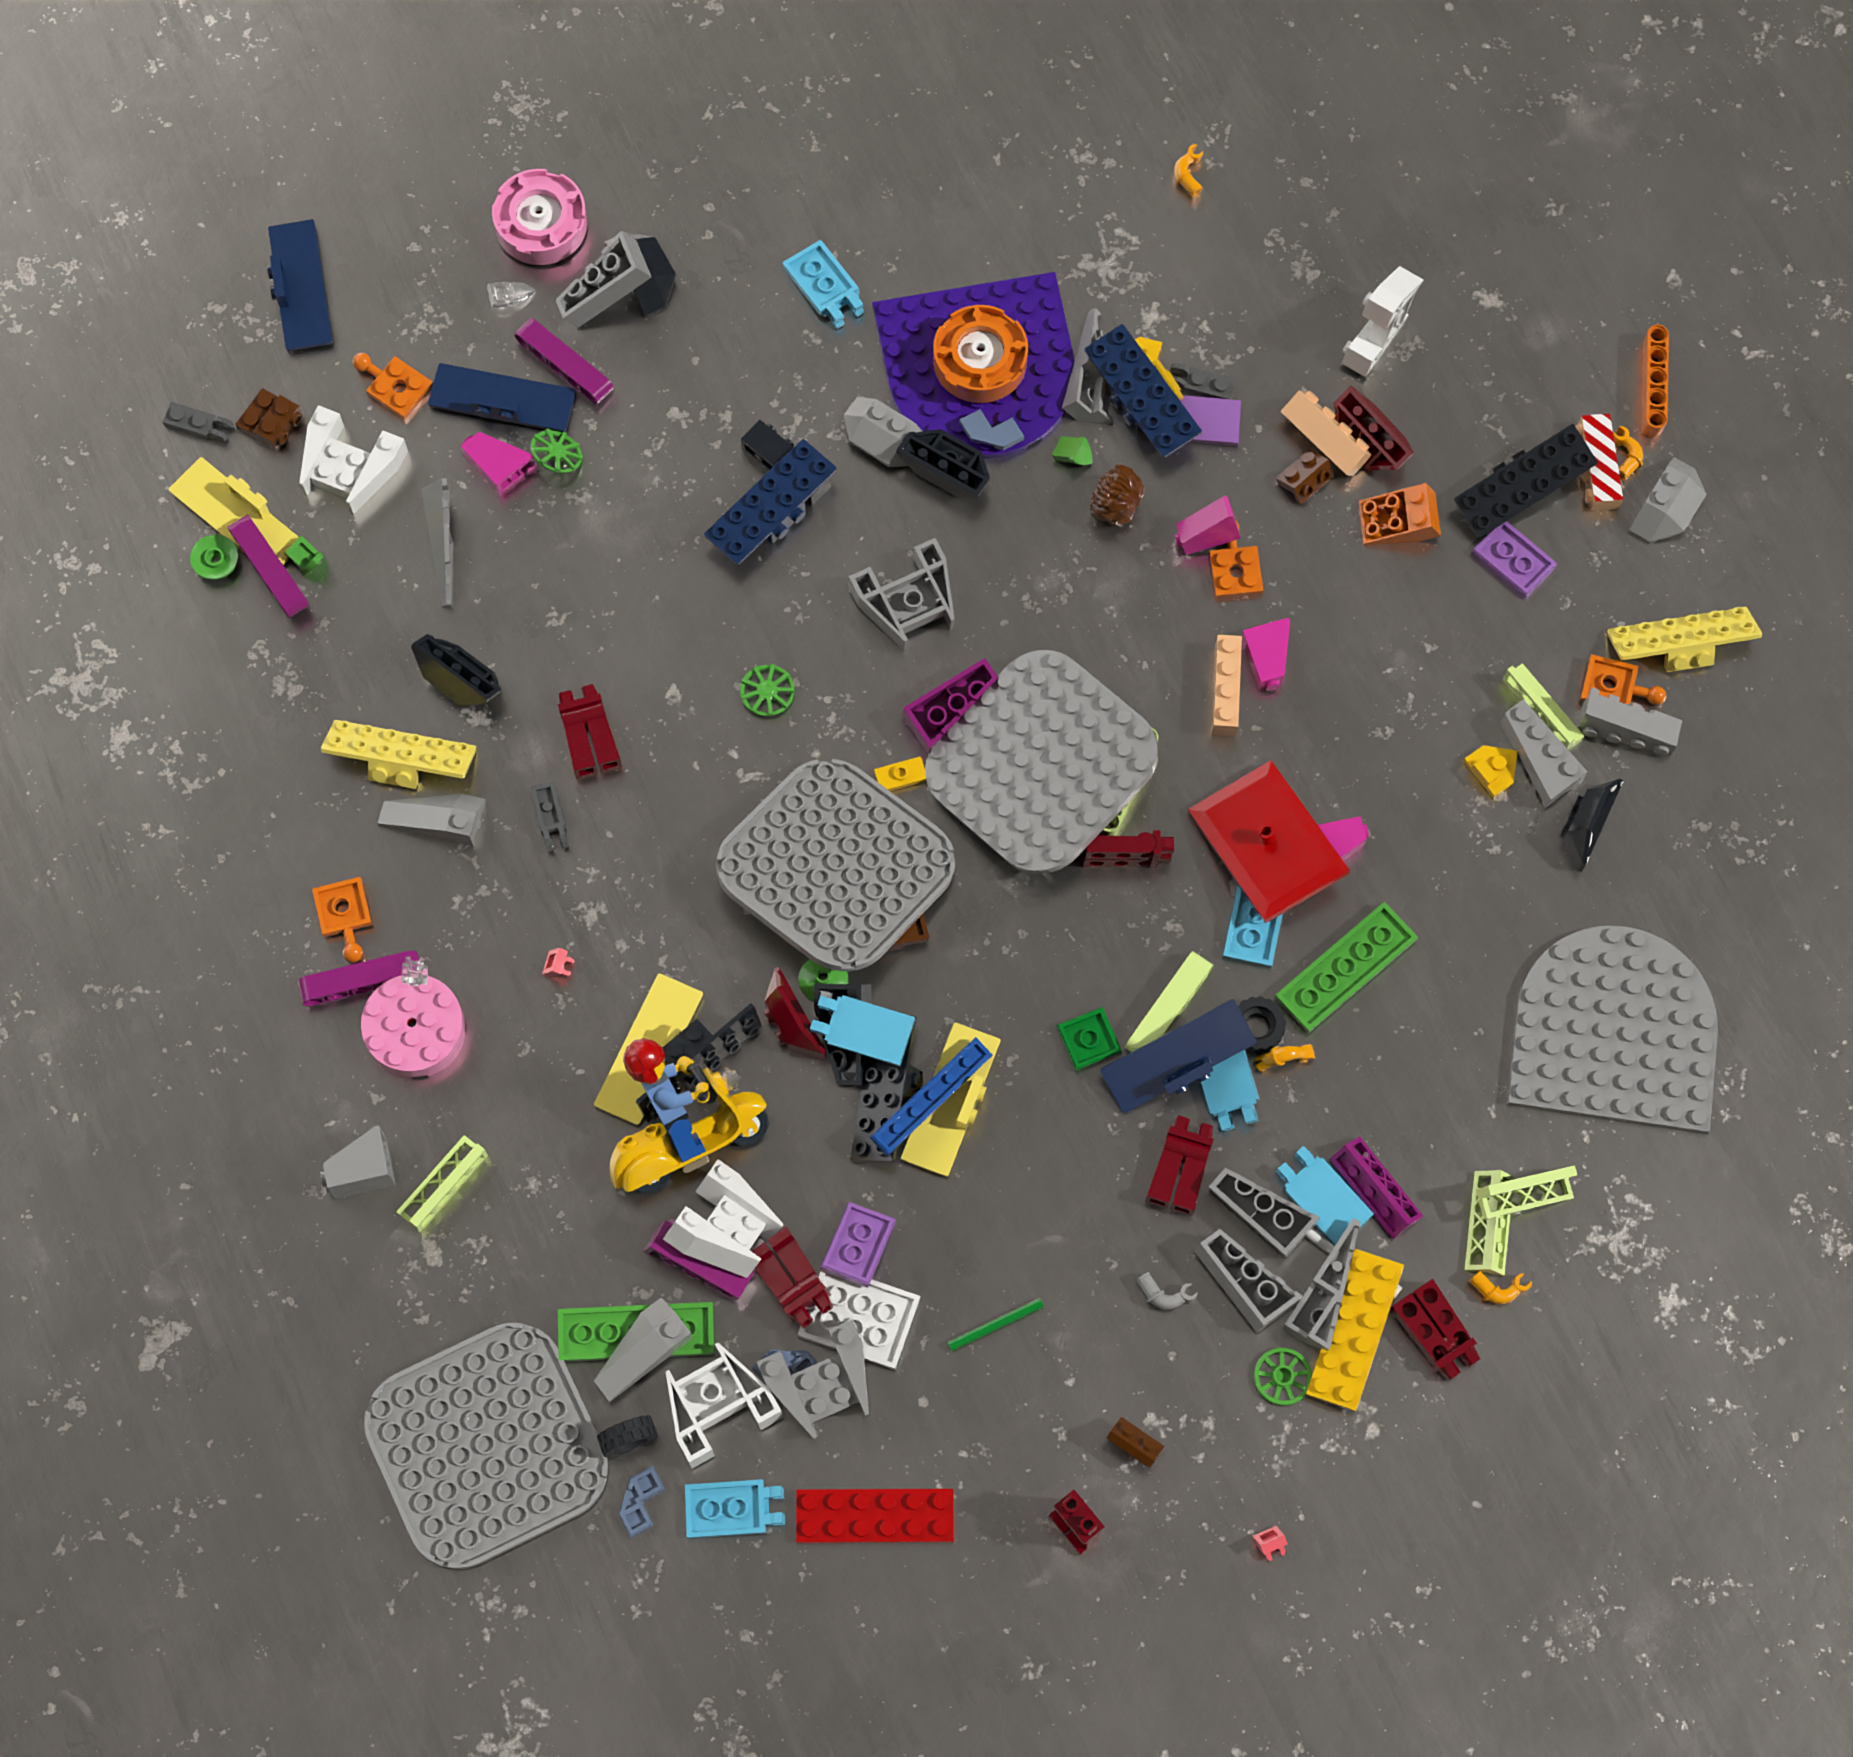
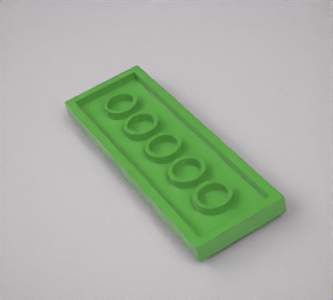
[1274,901,1418,1034]
[558,1302,715,1362]

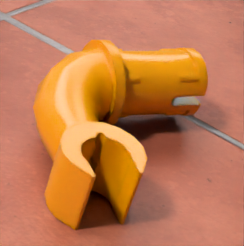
[1174,144,1203,198]
[1613,426,1643,481]
[1255,1044,1315,1071]
[1469,1271,1532,1305]

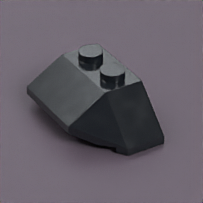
[604,233,676,318]
[896,429,990,498]
[411,634,501,706]
[1563,778,1624,872]

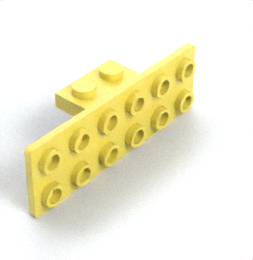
[169,457,299,565]
[1607,607,1762,672]
[321,720,476,789]
[594,974,703,1126]
[901,1023,1001,1177]

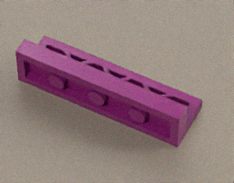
[1330,1137,1423,1239]

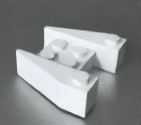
[1342,266,1424,377]
[299,405,408,515]
[663,1159,784,1278]
[666,1343,784,1469]

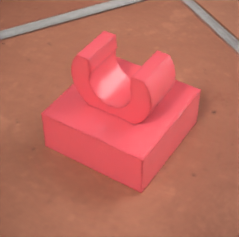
[542,948,574,977]
[1253,1526,1288,1561]

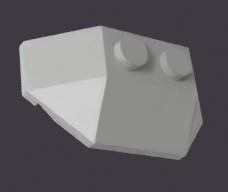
[844,397,922,467]
[1628,457,1707,544]

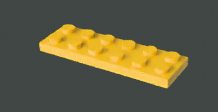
[1306,1249,1404,1412]

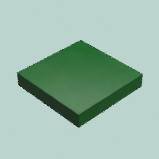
[1056,1007,1122,1072]

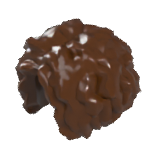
[1090,464,1145,525]

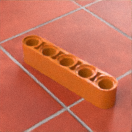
[1641,324,1669,438]

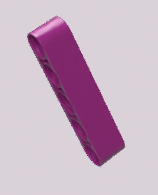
[514,318,614,405]
[227,514,310,618]
[298,950,423,1006]

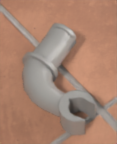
[1136,1272,1198,1310]

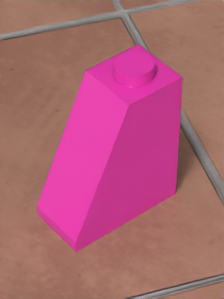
[461,432,536,495]
[1174,496,1241,555]
[1242,617,1290,691]
[1318,816,1369,861]

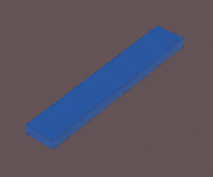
[870,1037,993,1156]

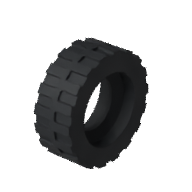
[1237,996,1286,1055]
[597,1415,658,1457]

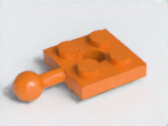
[353,353,433,420]
[1209,521,1264,599]
[1580,654,1666,705]
[312,876,372,963]

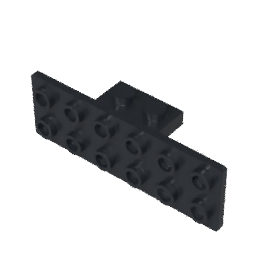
[1454,424,1598,538]
[636,1003,762,1122]
[850,1015,923,1163]

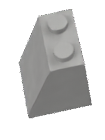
[320,1125,396,1199]

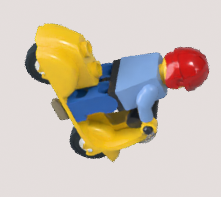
[610,1038,769,1192]

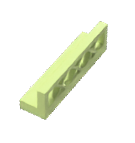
[1502,663,1584,750]
[396,1135,488,1232]
[1476,1165,1577,1220]
[1465,1170,1514,1276]

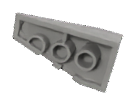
[377,794,486,846]
[594,1297,693,1402]

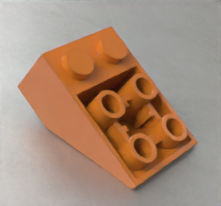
[1359,483,1441,545]

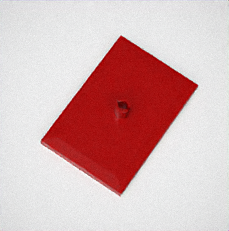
[1188,760,1350,924]

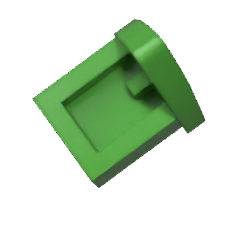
[1051,436,1093,465]
[284,536,324,575]

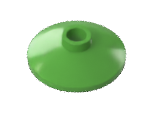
[190,535,239,580]
[798,959,848,1002]

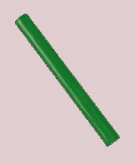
[947,1298,1044,1351]

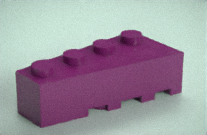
[902,658,998,754]
[643,1219,754,1301]

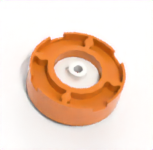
[933,305,1028,403]

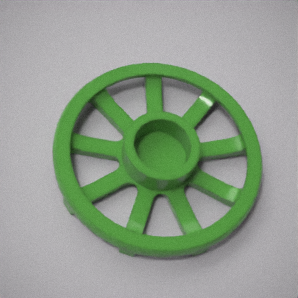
[530,429,583,473]
[740,664,795,716]
[1254,1347,1312,1406]

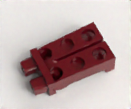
[558,684,622,779]
[1083,830,1174,868]
[1145,1115,1214,1216]
[751,1227,834,1328]
[1389,1279,1480,1381]
[1048,1489,1105,1556]

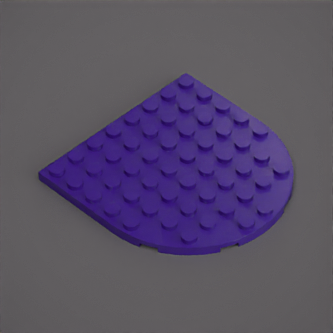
[872,272,1075,459]

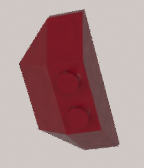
[1334,386,1414,470]
[763,967,827,1060]

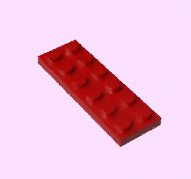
[796,1489,954,1544]

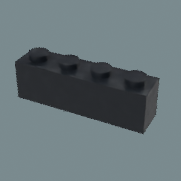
[741,420,831,506]

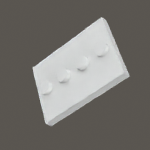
[798,1270,921,1370]

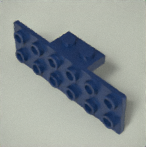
[267,219,333,351]
[1084,324,1202,458]
[428,363,576,432]
[704,439,837,565]
[1100,999,1257,1113]

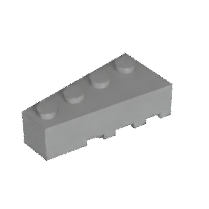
[556,231,651,328]
[1577,687,1682,755]
[1500,699,1588,810]
[1209,1168,1320,1258]
[1194,1229,1303,1333]

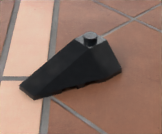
[814,984,871,1085]

